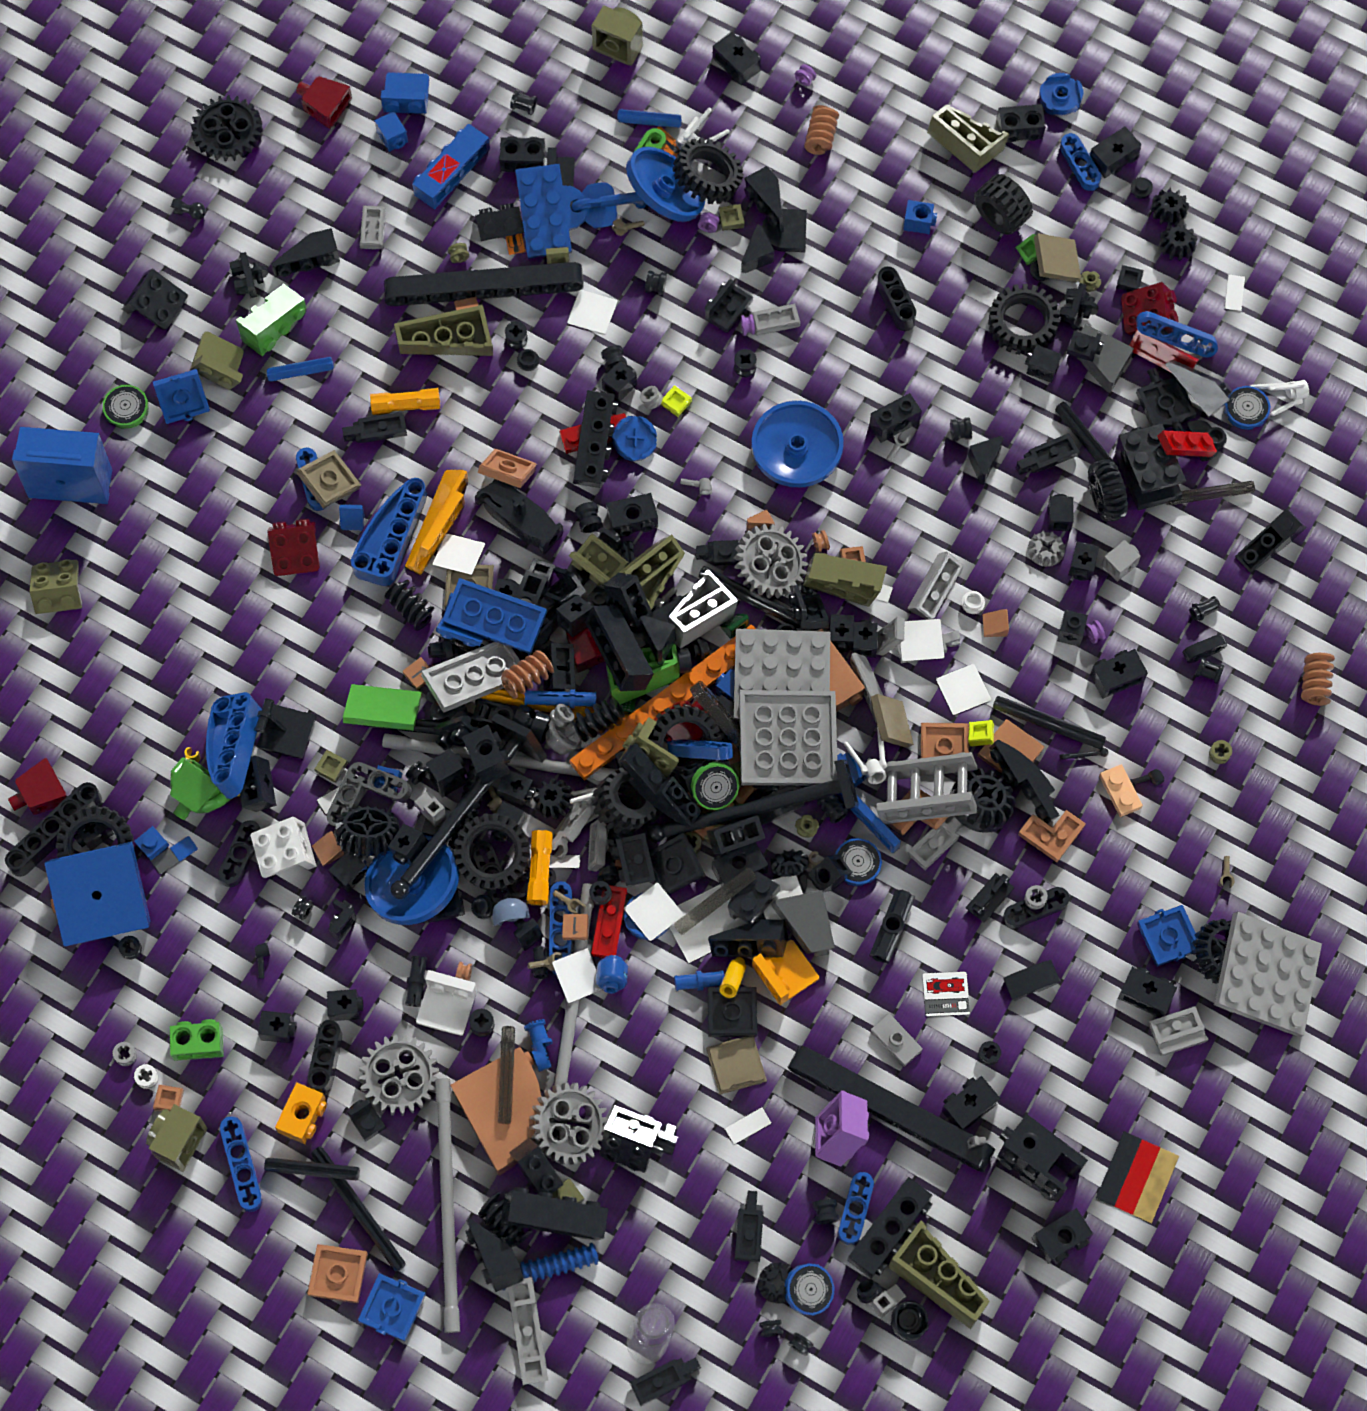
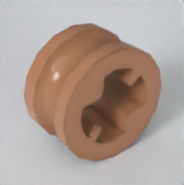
[812,530,830,552]
[456,962,472,981]

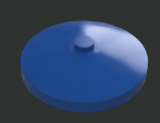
[626,147,705,222]
[752,401,843,487]
[364,835,459,925]

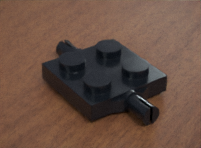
[1136,368,1197,431]

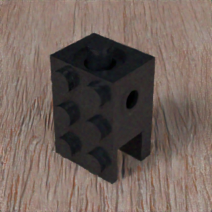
[1115,423,1186,510]
[997,1114,1088,1203]

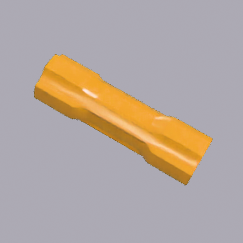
[370,388,440,415]
[527,830,553,906]

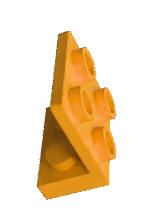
[752,940,819,1005]

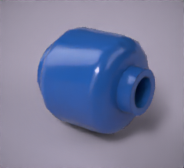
[595,955,628,994]

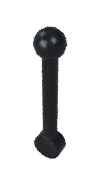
[1059,748,1109,760]

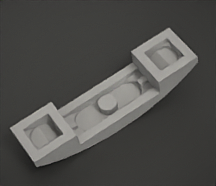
[508,1277,548,1385]

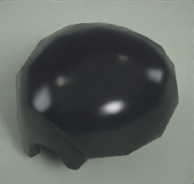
[890,1301,928,1341]

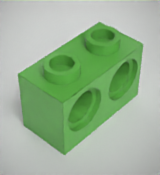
[170,1019,224,1061]

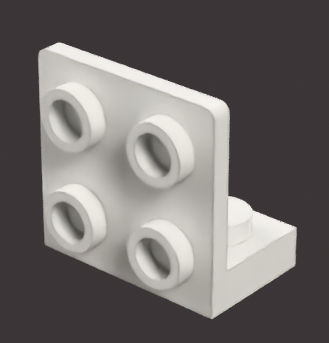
[251,817,317,878]
[416,970,477,1036]

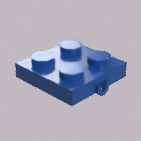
[153,369,210,424]
[1137,904,1196,967]
[358,1273,426,1342]

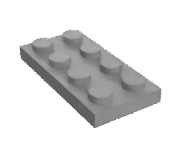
[421,642,520,713]

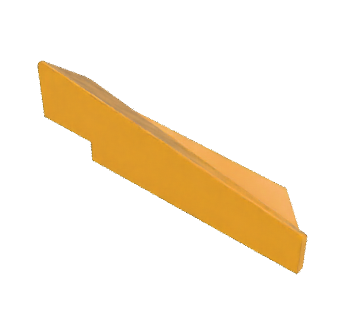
[405,470,469,575]

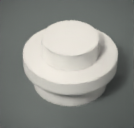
[961,591,985,614]

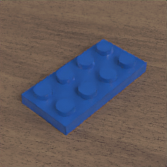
[442,578,548,654]

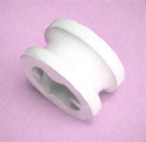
[134,1064,158,1089]

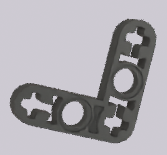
[327,762,412,827]

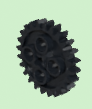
[191,95,263,162]

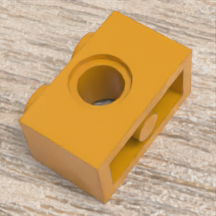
[275,1082,327,1144]

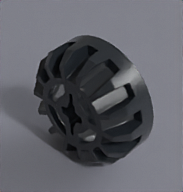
[950,768,1016,833]

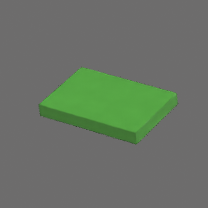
[343,684,422,731]

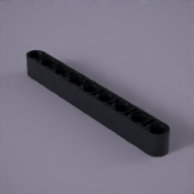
[384,262,584,306]
[787,1045,995,1172]

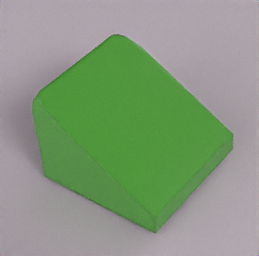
[1016,234,1037,265]

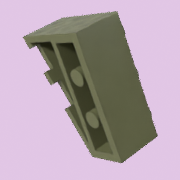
[927,105,1009,173]
[614,534,685,610]
[803,553,887,607]

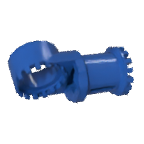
[524,1019,553,1072]

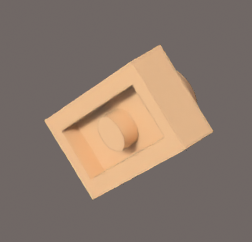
[1099,764,1143,817]

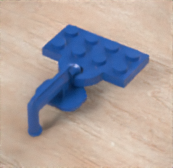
[516,164,646,259]

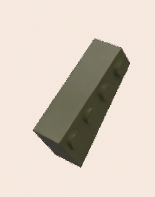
[394,305,493,356]
[888,1220,990,1329]

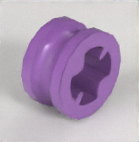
[795,64,817,86]
[698,212,720,233]
[741,314,755,336]
[1085,620,1105,644]

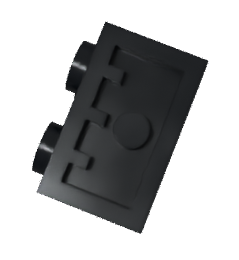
[121,268,188,330]
[599,1106,662,1173]

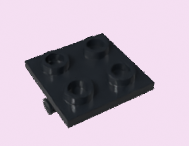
[255,698,317,760]

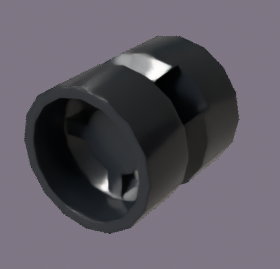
[513,704,553,745]

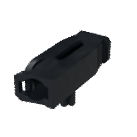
[475,479,564,555]

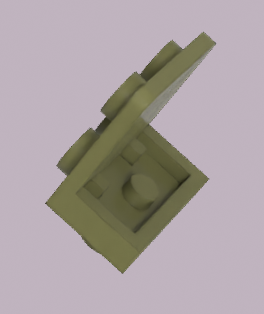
[190,331,244,390]
[569,534,629,586]
[29,559,82,614]
[619,717,679,777]

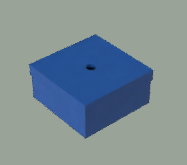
[12,427,113,504]
[44,842,151,947]

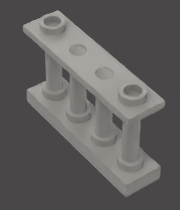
[877,752,977,824]

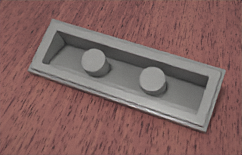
[907,551,964,620]
[850,653,883,723]

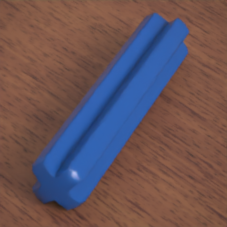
[617,109,682,128]
[266,357,334,381]

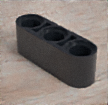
[877,266,917,332]
[308,1020,343,1094]

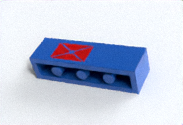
[412,123,490,210]

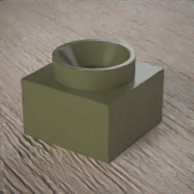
[592,5,643,66]
[146,1104,208,1172]

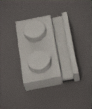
[1148,1006,1209,1056]

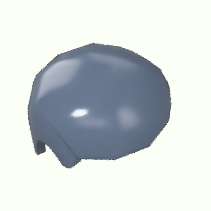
[492,898,530,926]

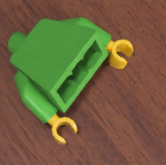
[170,747,240,820]

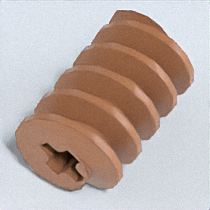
[804,105,839,155]
[501,651,554,699]
[1301,652,1335,706]

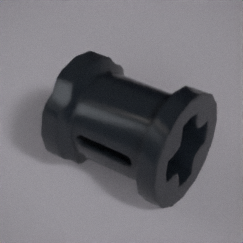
[510,90,538,115]
[1195,657,1225,684]

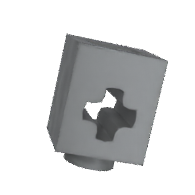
[1101,540,1141,582]

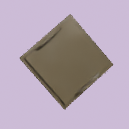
[706,1037,767,1095]

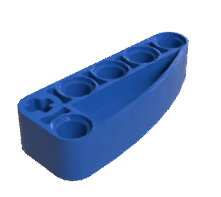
[351,478,427,586]
[206,692,262,799]

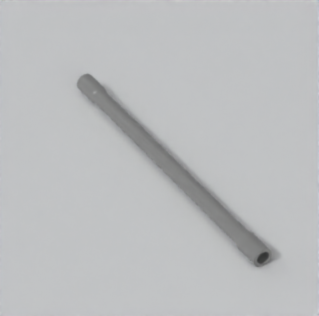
[382,733,617,781]
[549,884,596,1124]
[435,1078,460,1333]

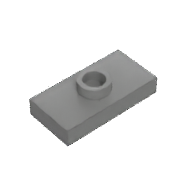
[360,206,386,249]
[751,304,800,336]
[876,617,905,656]
[588,819,609,872]
[871,1013,923,1067]

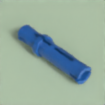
[525,689,596,709]

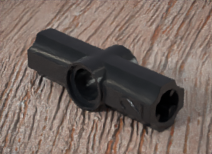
[869,889,915,964]

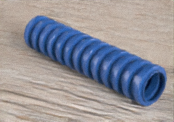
[503,1242,599,1291]

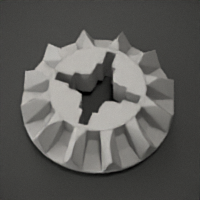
[1028,531,1065,567]

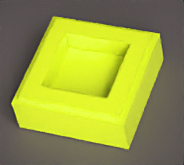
[660,385,692,417]
[968,720,994,746]

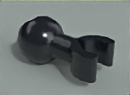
[171,199,206,220]

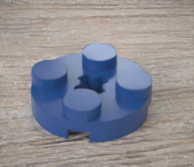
[1039,73,1083,115]

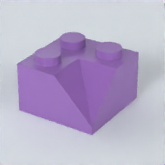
[815,1091,869,1167]

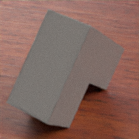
[414,792,446,827]
[871,1284,906,1319]

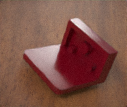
[1121,282,1179,335]
[267,519,320,576]

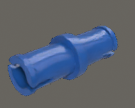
[674,970,724,991]

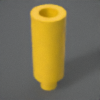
[719,957,746,998]

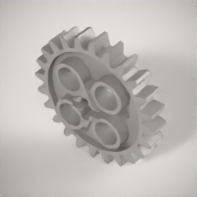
[734,524,808,598]
[359,1034,439,1116]
[529,1082,609,1165]

